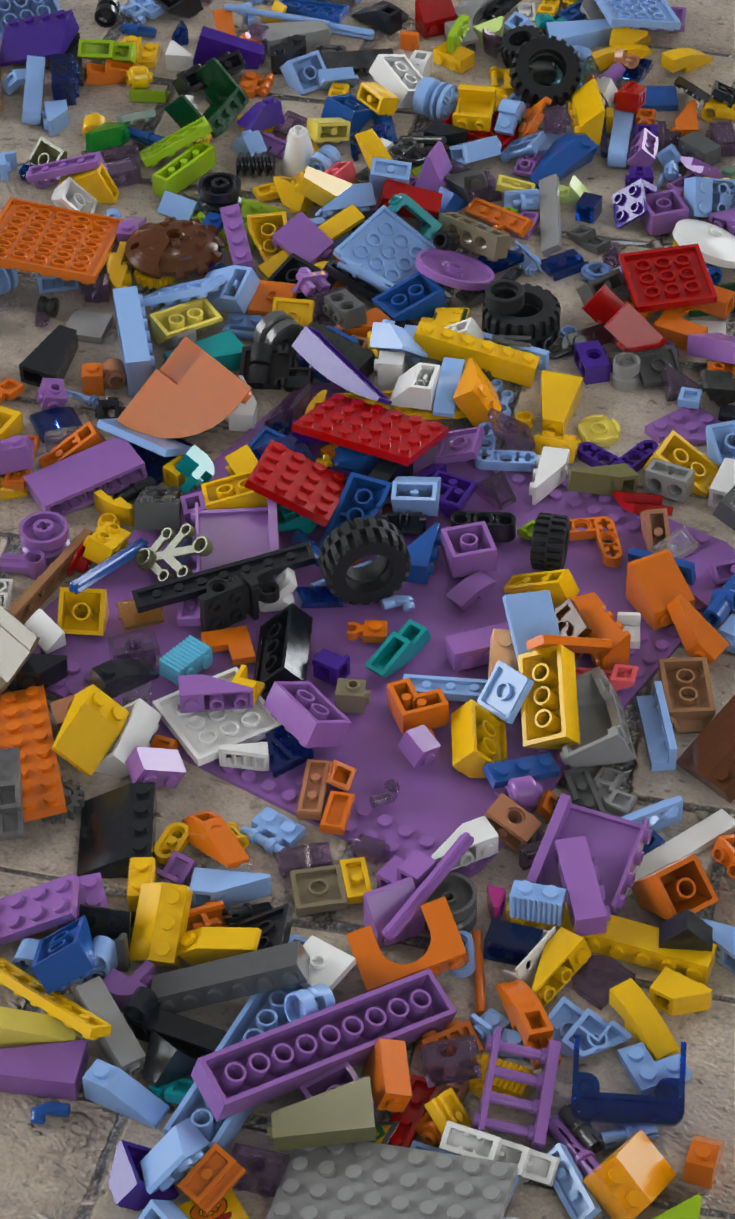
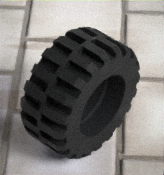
[509,35,582,111]
[482,283,561,348]
[318,517,411,605]

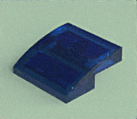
[29,407,83,444]

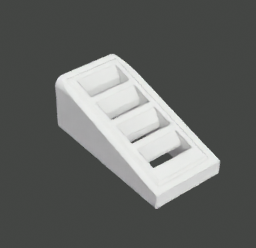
[218,742,270,771]

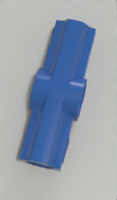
[702,573,735,628]

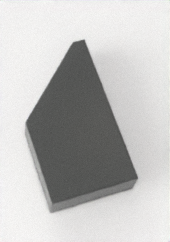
[113,933,131,972]

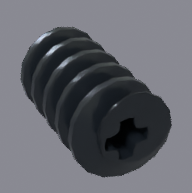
[236,152,276,176]

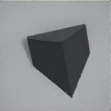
[143,1029,197,1087]

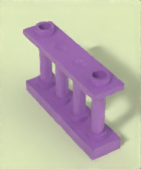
[471,1026,561,1152]

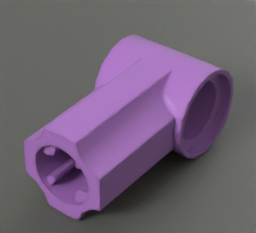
[0,549,47,580]

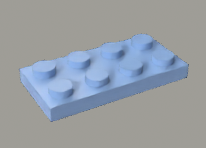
[143,275,226,309]

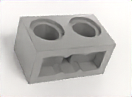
[644,458,695,503]

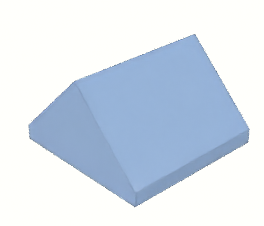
[706,420,735,466]

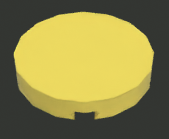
[577,415,620,447]

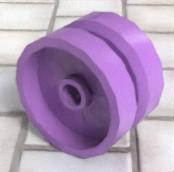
[19,511,70,567]

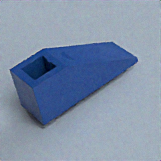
[406,523,441,584]

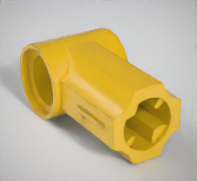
[701,98,735,122]

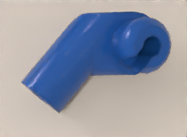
[30,1101,71,1125]

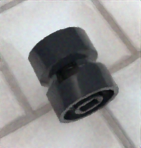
[94,0,120,28]

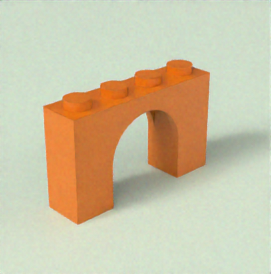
[653,285,735,351]
[346,896,470,992]

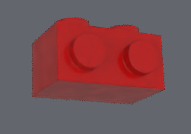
[613,81,647,113]

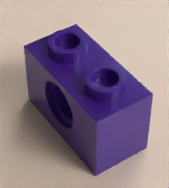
[574,340,613,385]

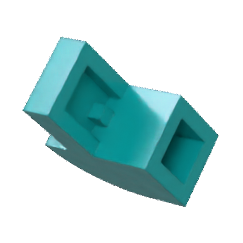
[175,444,215,494]

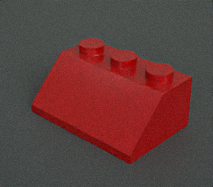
[377,178,443,219]

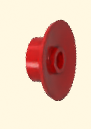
[66,542,93,577]

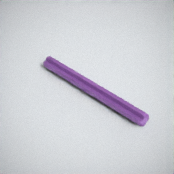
[382,832,474,941]

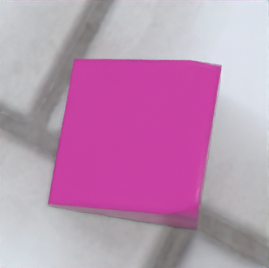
[487,885,506,925]

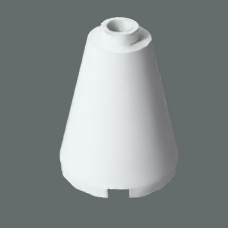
[281,125,315,177]

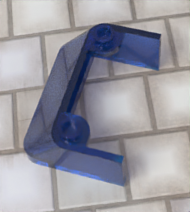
[571,1035,687,1127]

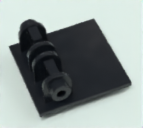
[381,503,427,535]
[79,904,132,950]

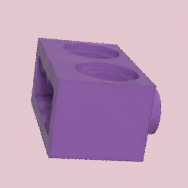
[626,128,659,167]

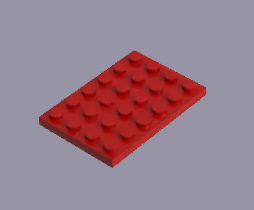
[292,393,449,466]

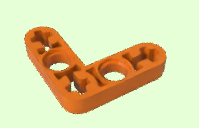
[569,516,623,567]

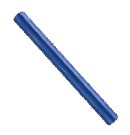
[69,538,149,594]

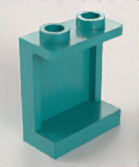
[388,193,442,240]

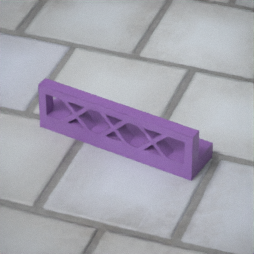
[26,151,108,189]

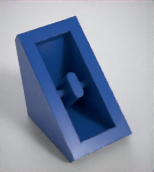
[437,186,468,220]

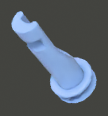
[66,389,100,409]

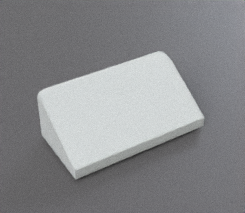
[24,608,66,654]

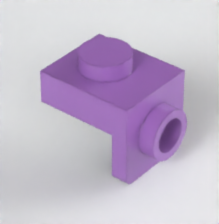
[155,851,198,885]

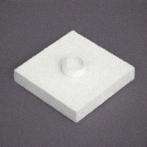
[298,935,356,991]

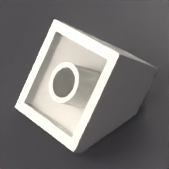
[51,176,98,213]

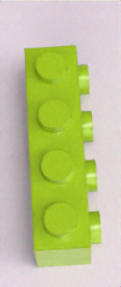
[152,140,216,198]

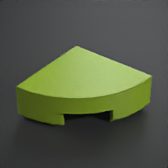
[517,520,535,540]

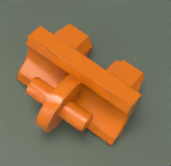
[186,900,228,932]

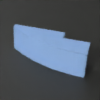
[433,357,465,418]

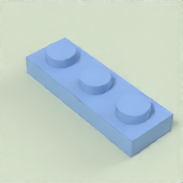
[546,1142,602,1219]

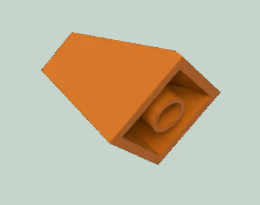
[625,549,695,631]
[631,853,719,920]

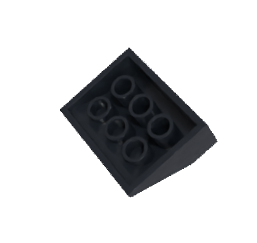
[77,782,157,879]

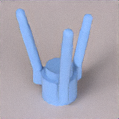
[656,160,684,197]

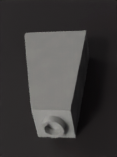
[257,20,331,57]
[74,976,146,1076]

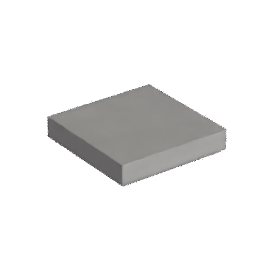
[65,309,114,344]

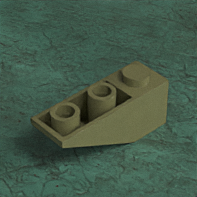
[566,463,640,496]

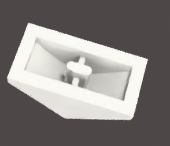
[165,40,194,72]

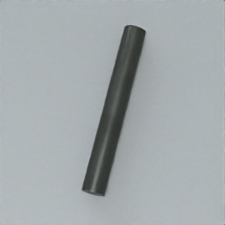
[399,136,447,144]

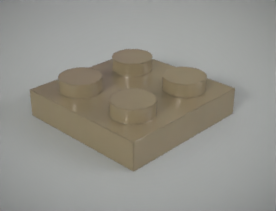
[289,864,348,916]

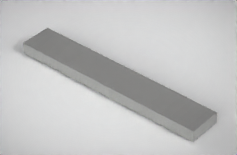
[539,173,562,256]

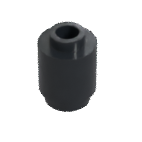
[433,231,460,251]

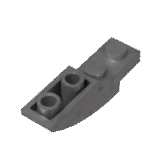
[0,747,25,841]

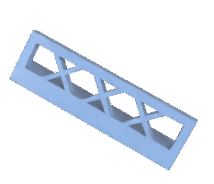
[636,681,677,771]
[620,795,683,831]

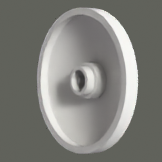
[672,219,735,269]

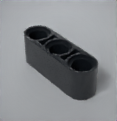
[451,511,516,542]

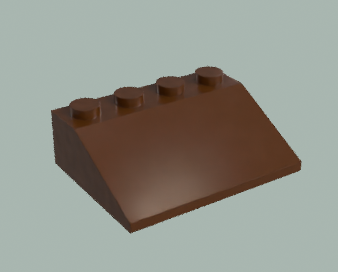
[676,695,735,803]

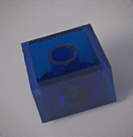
[51,53,80,105]

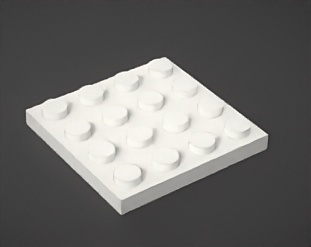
[152,666,284,767]

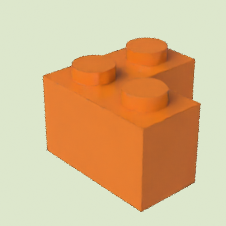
[387,678,449,736]

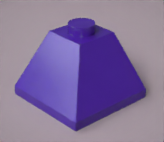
[237,97,285,132]
[108,1140,179,1211]

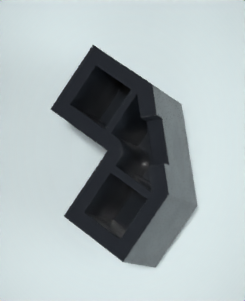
[270,35,307,75]

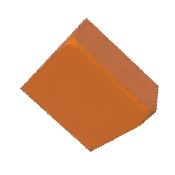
[325,760,357,792]

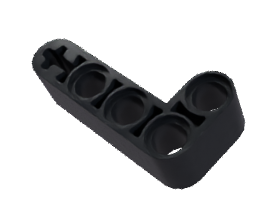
[124,986,227,1059]

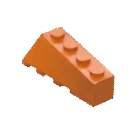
[570,592,631,670]

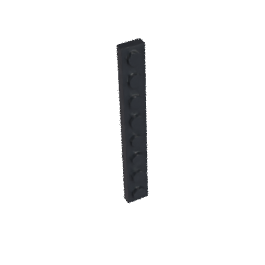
[131,541,316,614]

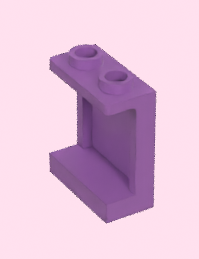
[272,212,334,264]

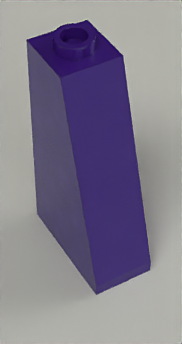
[193,26,267,70]

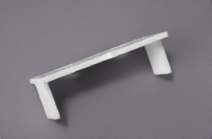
[503,926,557,987]

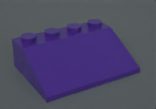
[0,10,80,67]

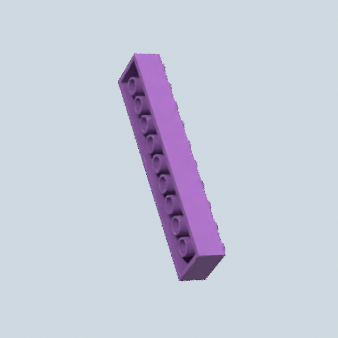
[191,968,457,1121]

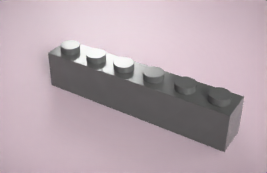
[151,940,310,1013]

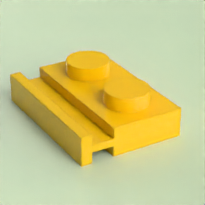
[424,1087,472,1154]

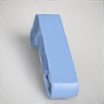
[12,935,118,984]

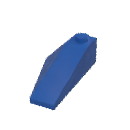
[528,134,598,189]
[318,472,392,549]

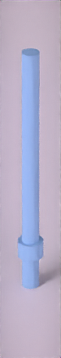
[224,3,330,27]

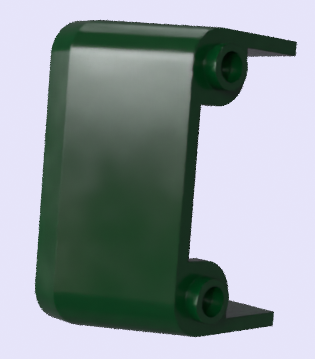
[163,58,248,138]

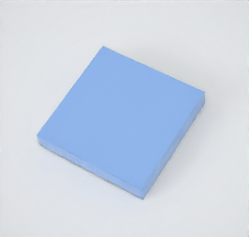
[477,660,535,724]

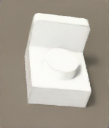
[617,612,641,649]

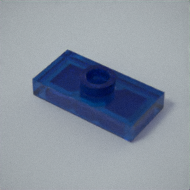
[293,586,345,609]

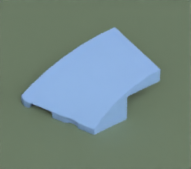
[548,996,632,1059]

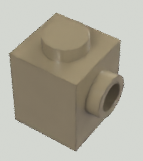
[335,678,371,714]

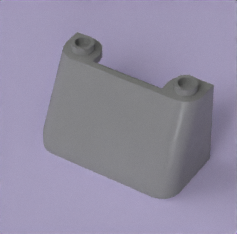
[560,666,636,768]

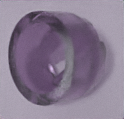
[35,311,50,327]

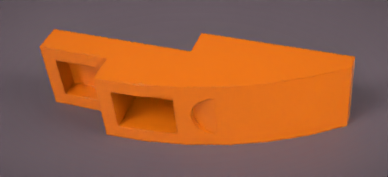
[496,979,561,1070]

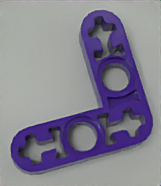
[577,440,658,472]

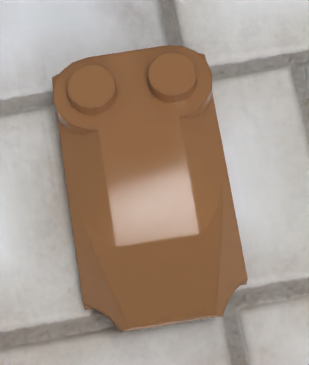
[658,657,716,734]

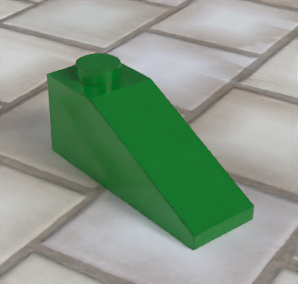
[85,122,130,153]

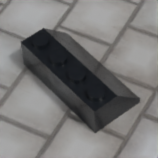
[253,603,313,694]

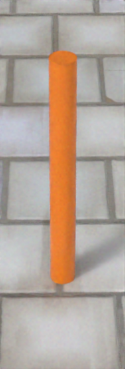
[472,929,486,1017]

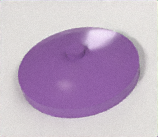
[414,249,495,291]

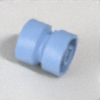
[306,144,341,172]
[284,984,336,1022]

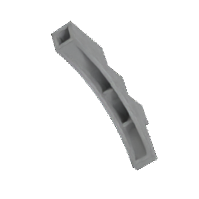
[445,0,496,55]

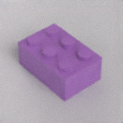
[263,681,352,749]

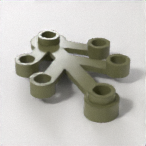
[135,523,213,582]

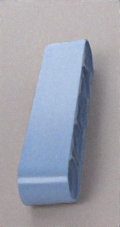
[22,55,45,126]
[607,110,634,168]

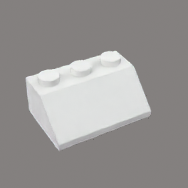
[369,54,423,108]
[95,698,162,778]

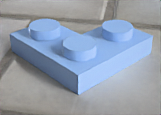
[617,1042,691,1097]

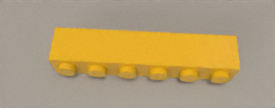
[414,321,540,388]

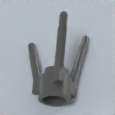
[491,334,532,347]

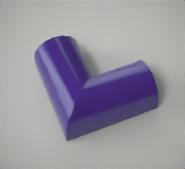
[432,470,478,518]

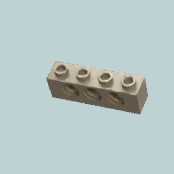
[438,212,511,262]

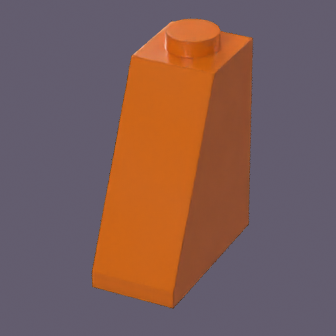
[362,1038,412,1112]

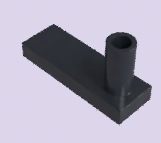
[316,260,381,303]

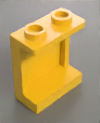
[452,84,496,132]

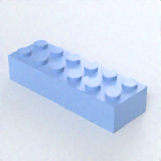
[112,286,156,396]

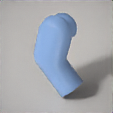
[380,595,415,612]

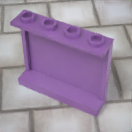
[191,499,279,579]
[526,793,653,916]

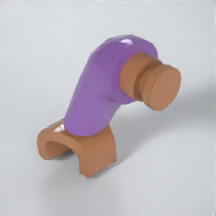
[583,49,640,85]

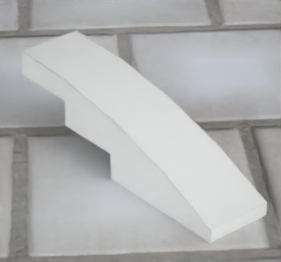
[439,1121,560,1187]

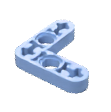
[474,422,537,472]

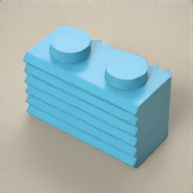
[159,635,213,686]

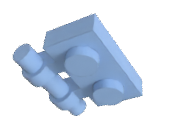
[120,0,165,24]
[240,806,306,856]

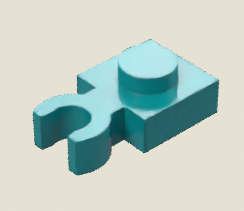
[149,1078,194,1105]

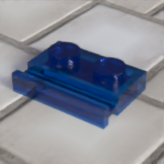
[540,249,589,281]

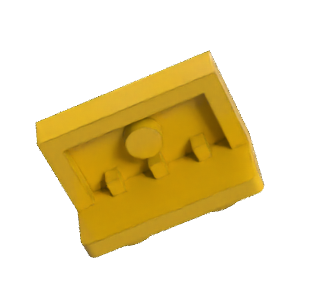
[532,430,582,464]

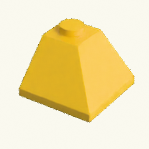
[609,26,652,47]
[273,176,315,214]

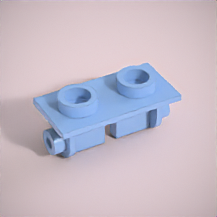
[508,240,543,275]

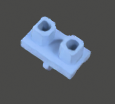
[504,189,540,211]

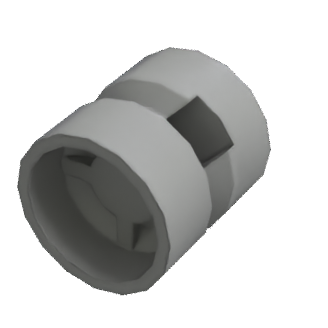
[612,352,641,392]

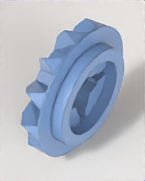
[581,262,613,282]

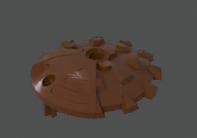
[125,217,225,280]

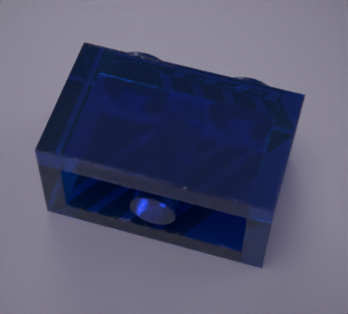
[484,918,543,969]

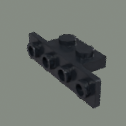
[321,48,393,73]
[711,79,735,108]

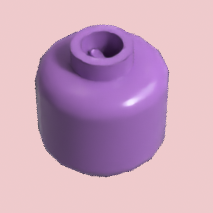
[504,776,543,809]

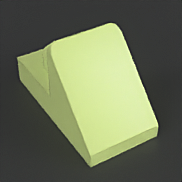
[559,175,592,207]

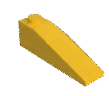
[247,211,287,262]

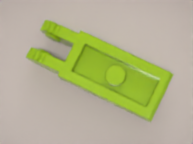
[447,14,470,53]

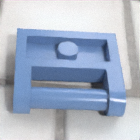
[500,131,547,163]
[222,313,264,340]

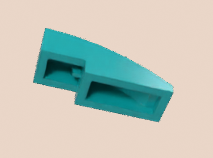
[365,618,432,678]

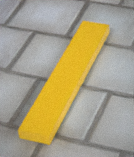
[258,204,365,279]

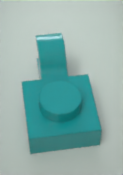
[534,13,567,30]

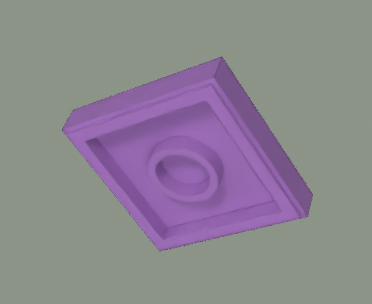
[434,426,485,464]

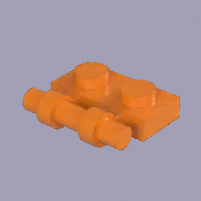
[238,71,274,99]

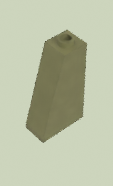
[266,1076,377,1151]

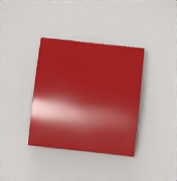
[613,491,673,516]

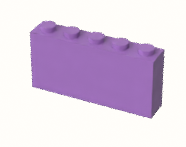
[24,436,148,516]

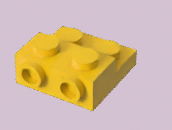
[119,35,160,69]

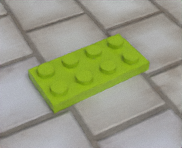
[139,116,213,168]

